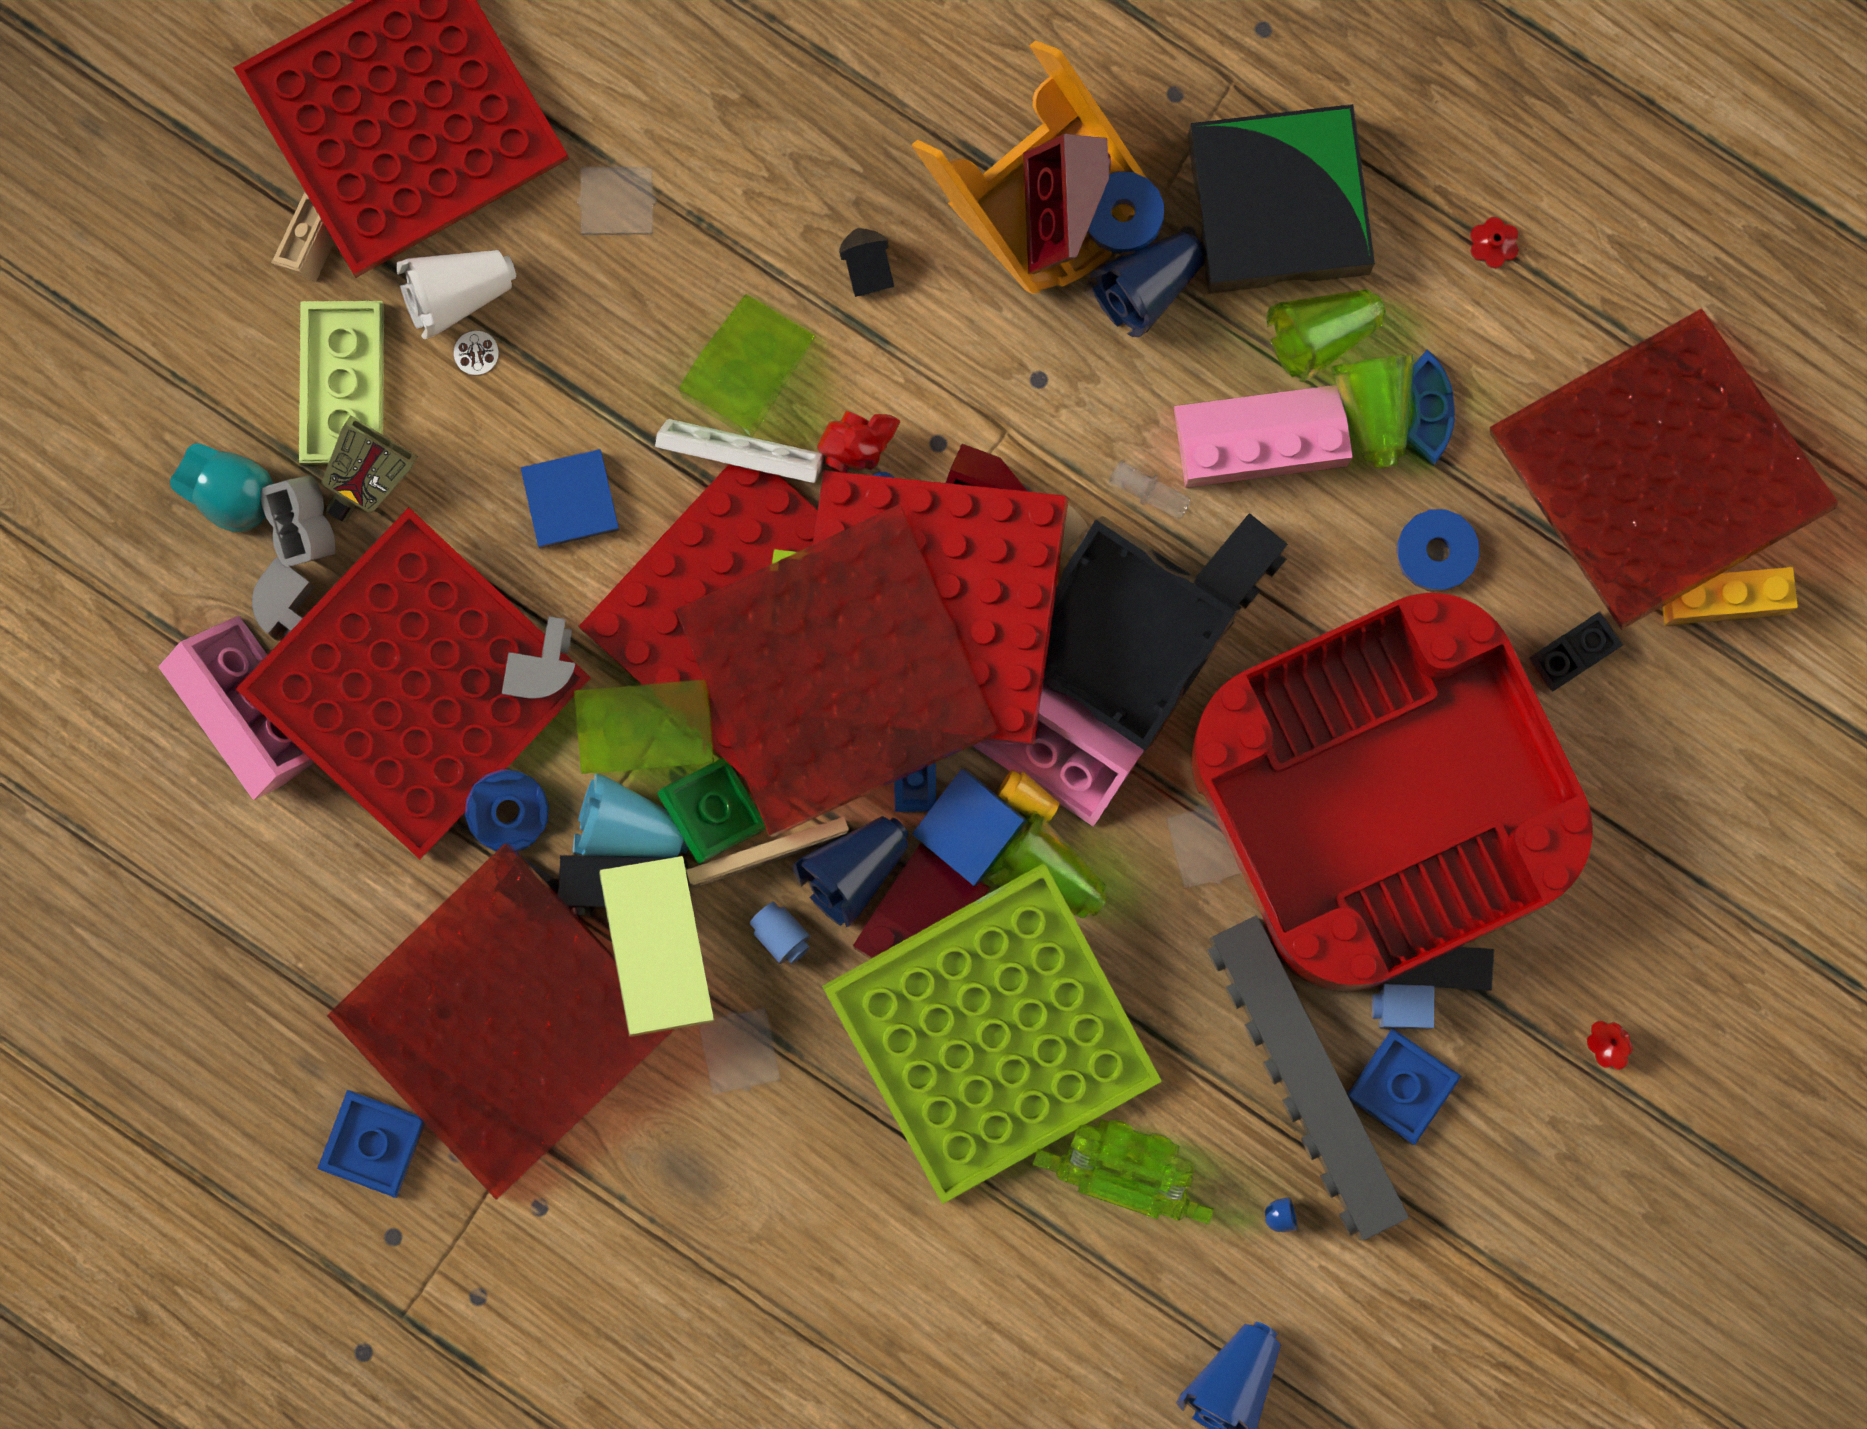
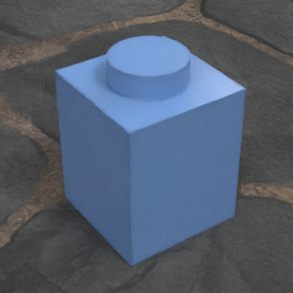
[1372,984,1434,1029]

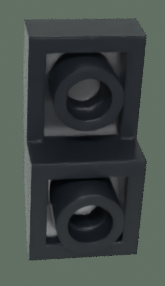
[1529,611,1624,692]

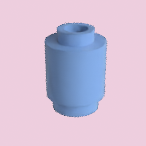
[749,902,811,964]

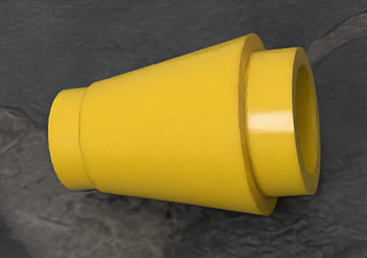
[996,769,1060,824]

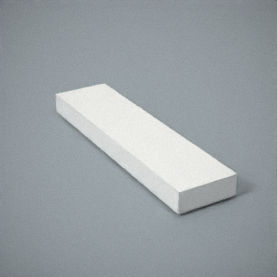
[655,419,825,483]

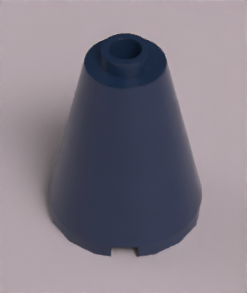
[1090,232,1205,337]
[793,816,909,927]

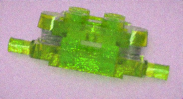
[1033,1119,1214,1225]

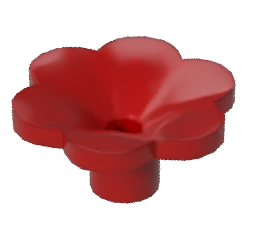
[1470,217,1519,269]
[1587,1020,1633,1070]

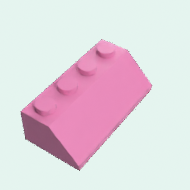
[1174,385,1353,488]
[159,616,315,800]
[960,683,1144,827]

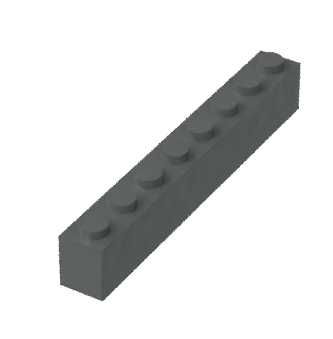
[1207,915,1409,1241]

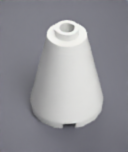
[397,250,516,339]

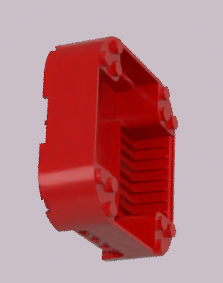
[1191,593,1593,992]

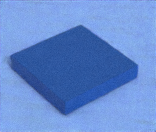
[520,449,619,549]
[912,769,1028,886]
[1347,1028,1462,1145]
[317,1090,427,1198]

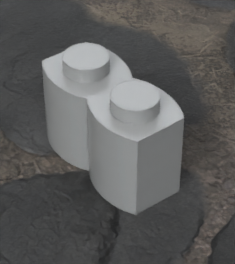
[261,475,335,568]

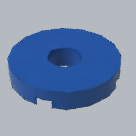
[1087,172,1164,254]
[1397,509,1479,591]
[465,769,549,853]

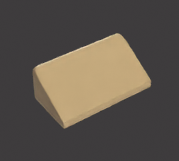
[271,192,334,282]

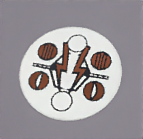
[454,331,499,375]

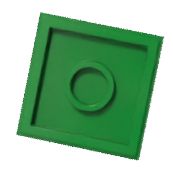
[657,758,768,864]

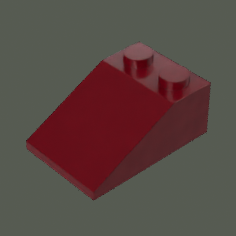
[1023,134,1111,274]
[853,843,991,959]

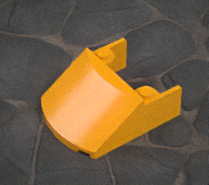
[911,40,1147,294]

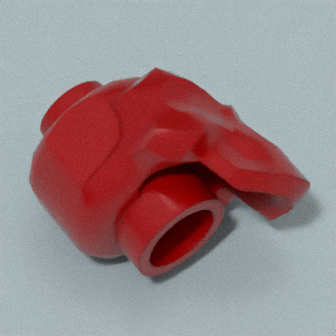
[817,411,900,473]

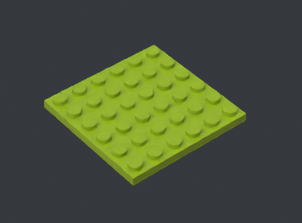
[822,863,1162,1204]

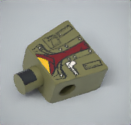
[321,415,418,522]

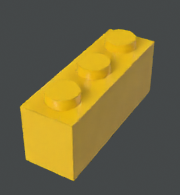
[1660,567,1798,626]

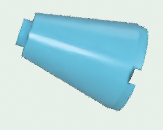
[573,773,689,859]

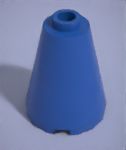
[1176,1321,1281,1429]

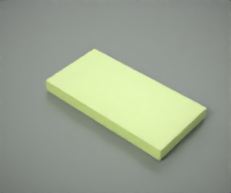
[299,301,384,465]
[599,856,714,1037]

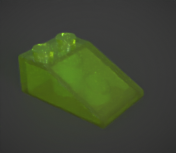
[678,294,815,437]
[574,679,714,774]

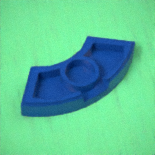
[1399,349,1455,466]

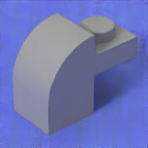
[252,557,315,639]
[502,617,575,699]

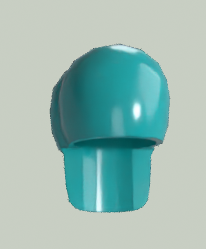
[170,443,274,533]

